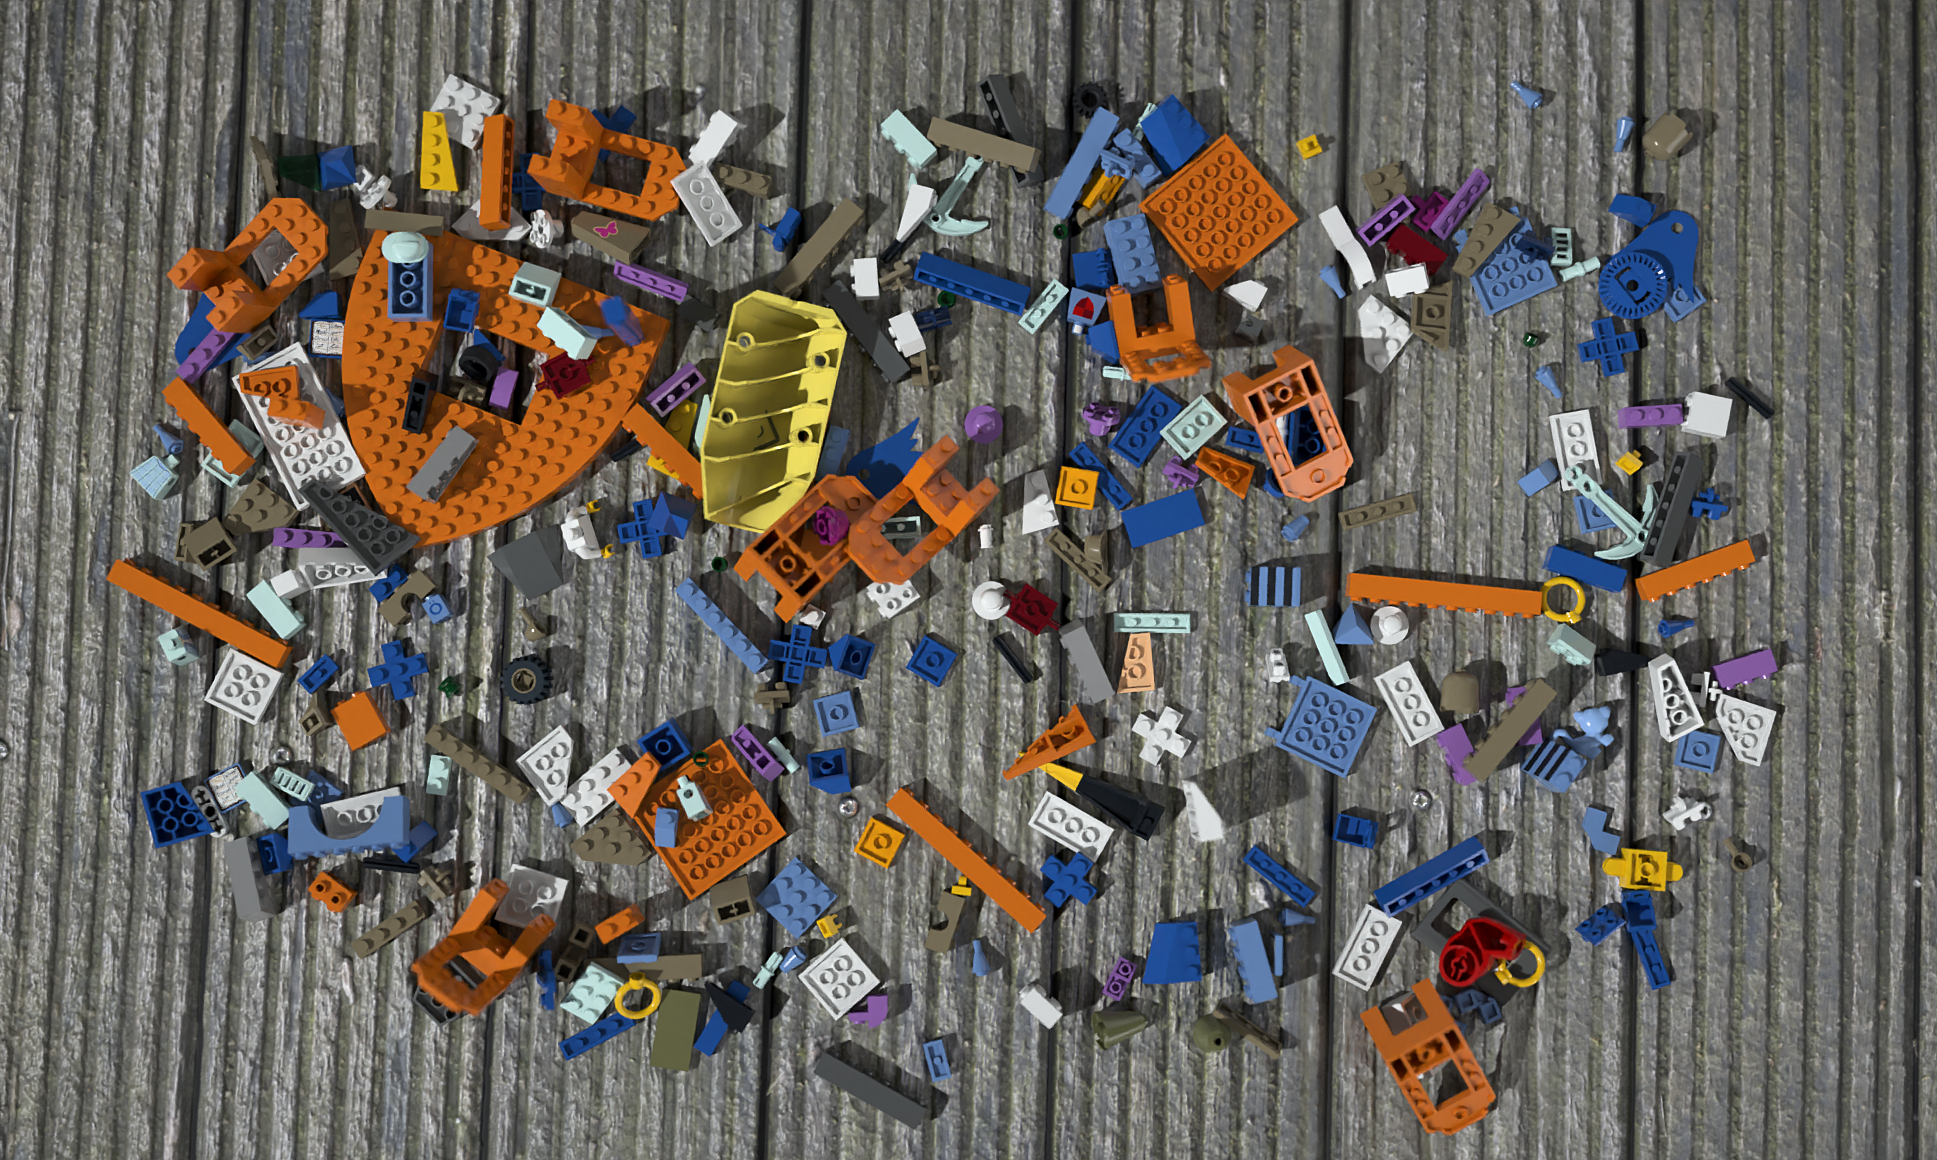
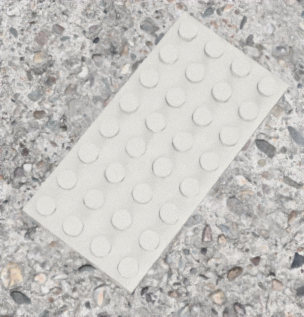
[232,341,367,511]

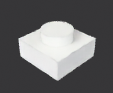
[354,164,376,192]
[800,604,826,630]

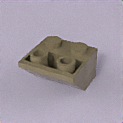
[183,517,239,572]
[709,875,758,926]

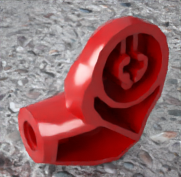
[1439,916,1526,987]

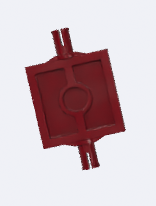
[535,351,597,400]
[1002,583,1061,636]

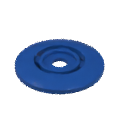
[1598,252,1667,319]

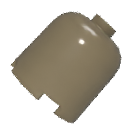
[1642,112,1693,161]
[1440,669,1480,714]

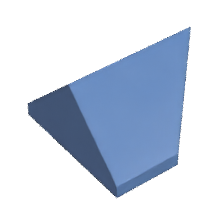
[1332,603,1374,645]

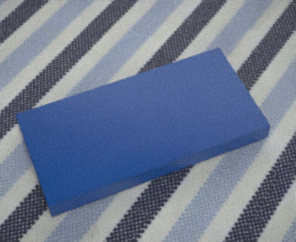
[1108,385,1183,469]
[1120,488,1205,549]

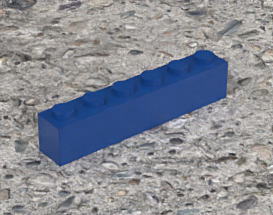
[913,251,1031,316]
[600,296,645,347]
[1373,836,1490,918]

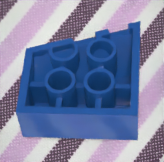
[1140,94,1210,178]
[1287,406,1336,466]
[140,781,215,849]
[1142,919,1202,984]

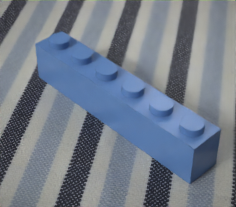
[1043,107,1120,220]
[675,577,770,674]

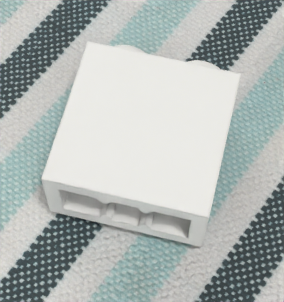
[1680,392,1733,439]
[866,580,920,619]
[1019,983,1063,1029]

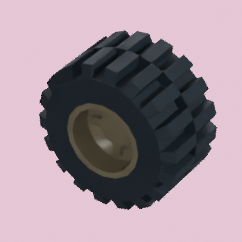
[500,656,554,705]

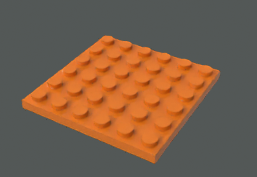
[1138,133,1299,293]
[634,738,787,901]

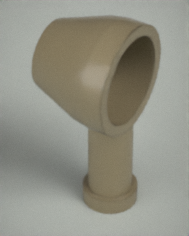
[1076,199,1106,228]
[518,607,547,642]
[1722,837,1752,872]

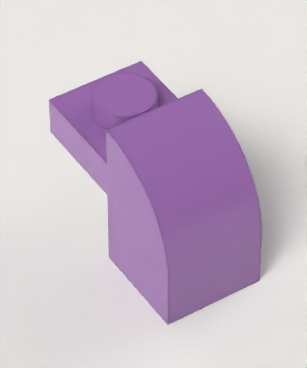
[849,993,888,1028]

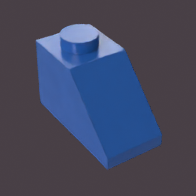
[1607,194,1657,228]
[299,290,343,320]
[392,820,438,863]

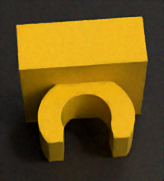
[1296,134,1322,160]
[1615,450,1643,475]
[951,876,972,896]
[816,914,842,938]

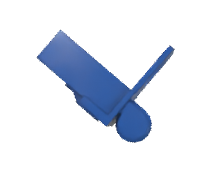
[758,207,802,252]
[443,288,480,334]
[1332,813,1379,849]
[1621,889,1657,932]

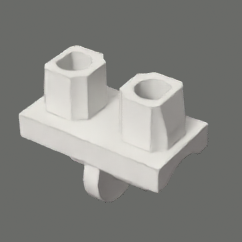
[1265,648,1290,683]
[1690,672,1723,708]
[1663,796,1704,830]

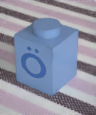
[422,593,454,624]

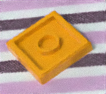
[1055,466,1099,510]
[854,817,906,869]

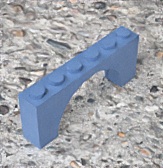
[288,795,410,860]

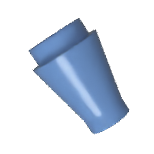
[1281,515,1309,542]
[779,945,808,974]

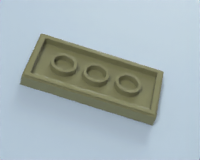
[650,987,702,1072]

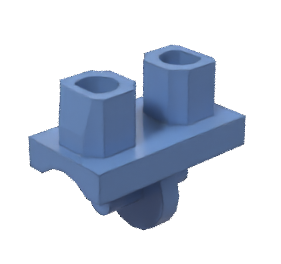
[1100,147,1135,179]

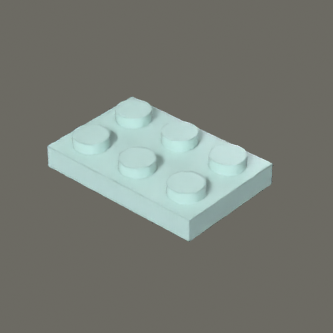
[1159,394,1227,460]
[201,419,265,488]
[560,961,625,1024]

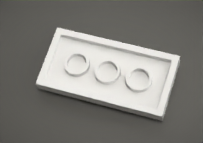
[670,160,743,247]
[1549,409,1603,491]
[1373,660,1444,747]
[559,748,632,827]
[320,786,401,840]
[1028,791,1114,863]
[1332,904,1402,992]

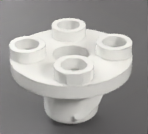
[360,175,397,210]
[530,210,564,248]
[972,581,1010,620]
[1369,606,1409,645]

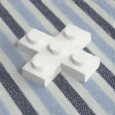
[1131,706,1191,766]

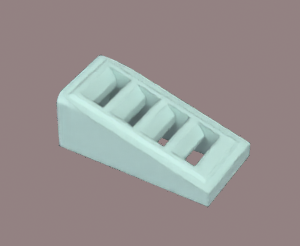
[1549,228,1572,267]
[270,767,315,802]

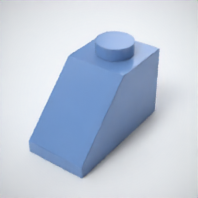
[655,807,680,848]

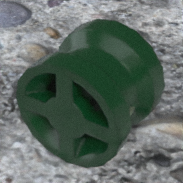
[438,675,463,700]

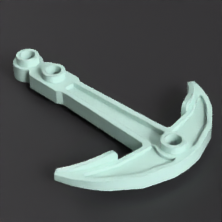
[909,156,989,236]
[1564,466,1659,560]

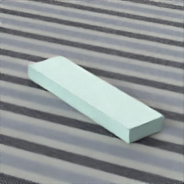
[1304,609,1350,686]
[1113,613,1190,633]

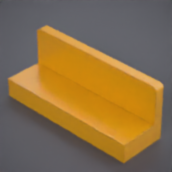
[1076,164,1126,217]

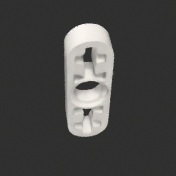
[191,785,229,838]

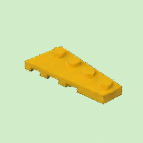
[420,111,460,192]
[646,399,698,480]

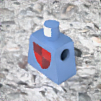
[1067,287,1107,336]

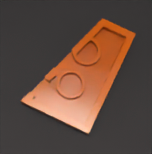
[239,366,301,401]
[1195,446,1255,500]
[607,751,662,818]

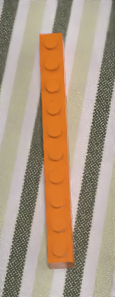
[106,558,293,668]
[1345,573,1542,619]
[886,787,1047,934]

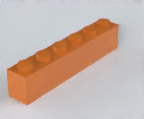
[479,114,515,231]
[162,376,256,476]
[621,403,703,501]
[1634,539,1755,603]

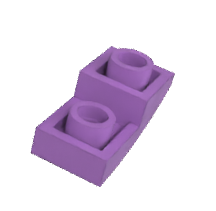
[489,366,519,411]
[1101,956,1137,1002]

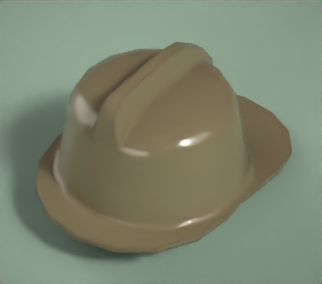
[1084,529,1108,576]

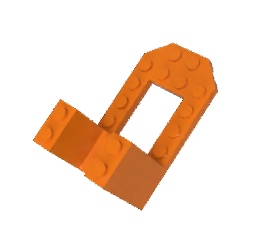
[527,99,687,222]
[166,198,328,334]
[1105,273,1211,382]
[1221,344,1353,503]
[848,434,1000,586]
[733,474,882,623]
[412,878,557,1016]
[1359,978,1496,1135]

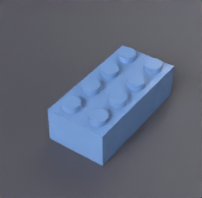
[1103,213,1163,298]
[388,240,433,322]
[1227,917,1278,1004]

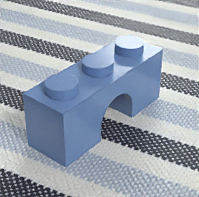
[1111,128,1162,190]
[815,425,850,483]

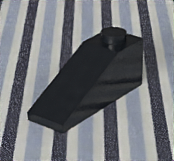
[402,369,439,435]
[1594,647,1654,677]
[704,979,756,1034]

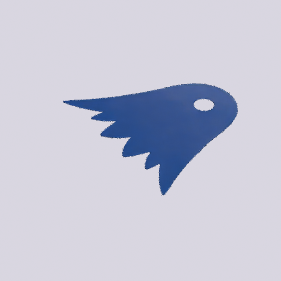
[1605,210,1699,303]
[175,292,273,372]
[846,417,924,507]

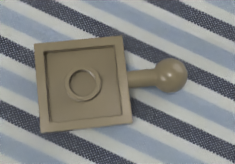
[1361,161,1413,226]

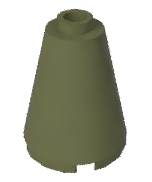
[1091,1011,1148,1051]
[1193,1014,1232,1054]

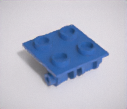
[1072,248,1115,291]
[1575,905,1626,946]

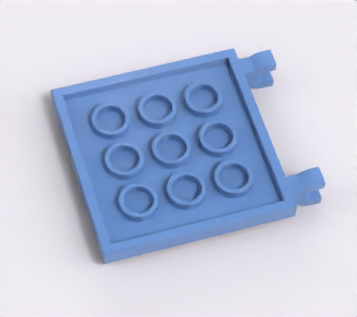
[1454,206,1557,316]
[1264,675,1377,778]

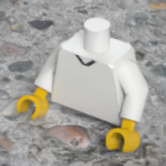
[561,500,615,559]

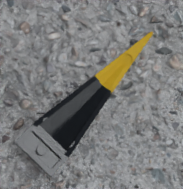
[1018,751,1165,841]

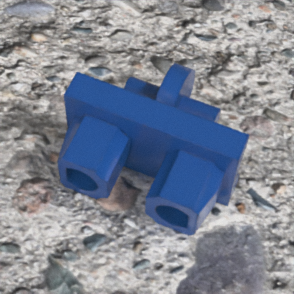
[1689,487,1728,520]

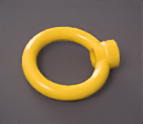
[1540,576,1586,626]
[1495,941,1545,987]
[615,972,661,1019]

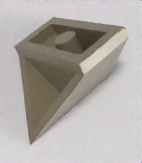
[298,691,334,737]

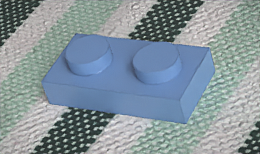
[923,1038,952,1082]

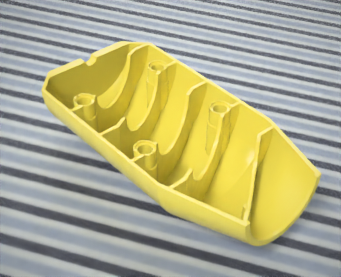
[700,290,847,533]

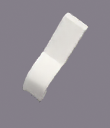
[1319,205,1377,290]

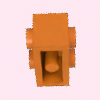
[308,869,358,913]

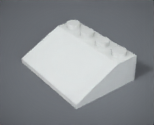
[1182,779,1226,842]

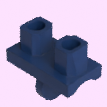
[1515,230,1555,263]
[914,305,952,333]

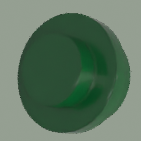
[937,290,956,309]

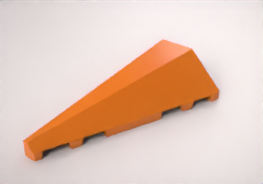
[1002,704,1096,780]

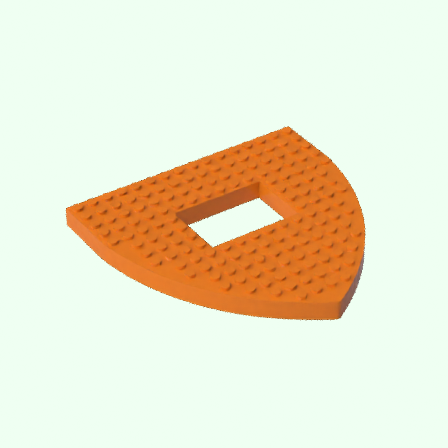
[342,206,671,549]

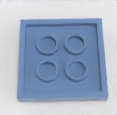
[756,857,837,939]

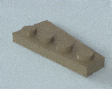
[329,198,364,282]
[1451,201,1521,279]

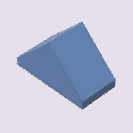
[1517,459,1559,497]

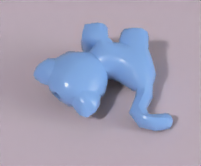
[1548,706,1614,760]

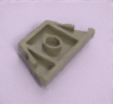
[1410,280,1453,352]

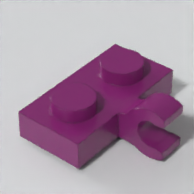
[1409,191,1449,233]

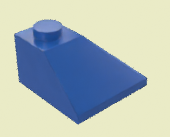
[1085,320,1120,365]
[807,748,851,795]

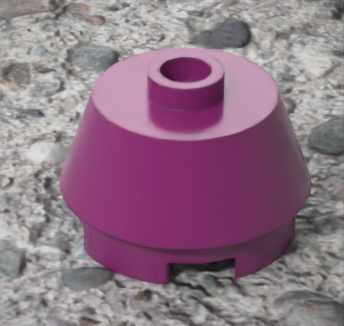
[812,507,849,545]

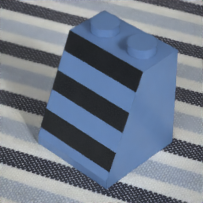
[1245,567,1301,608]
[1520,737,1587,793]

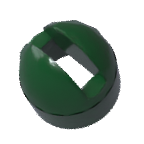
[1053,224,1069,240]
[1523,332,1540,348]
[711,557,728,572]
[693,751,709,767]

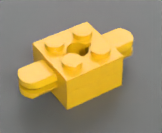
[1602,847,1683,891]

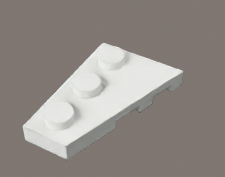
[1022,470,1059,535]

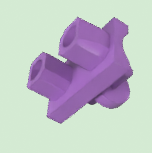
[1162,455,1200,489]

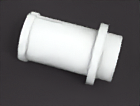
[978,525,993,548]

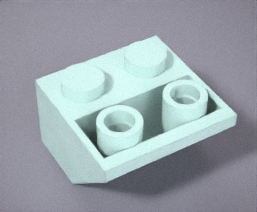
[509,262,562,309]
[1547,624,1596,666]

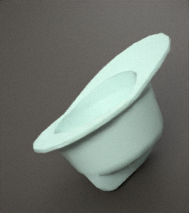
[382,232,429,263]

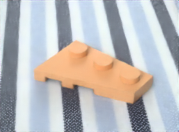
[1116,633,1155,693]

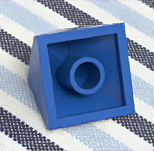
[317,145,357,191]
[648,491,698,540]
[828,634,876,680]
[256,833,294,876]

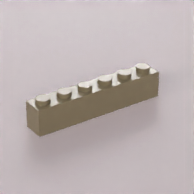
[926,117,1042,174]
[772,197,864,300]
[1461,678,1558,782]
[423,723,534,805]
[584,952,704,983]

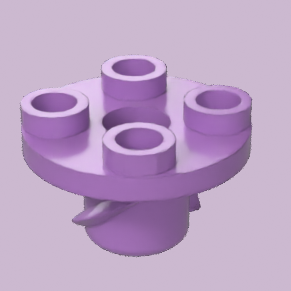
[1082,402,1120,436]
[965,405,1003,444]

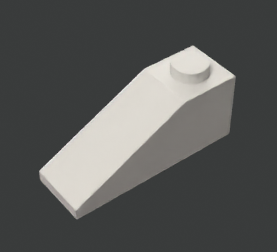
[896,183,938,242]

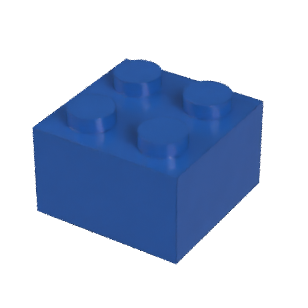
[637,717,693,773]

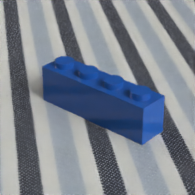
[1542,544,1627,593]

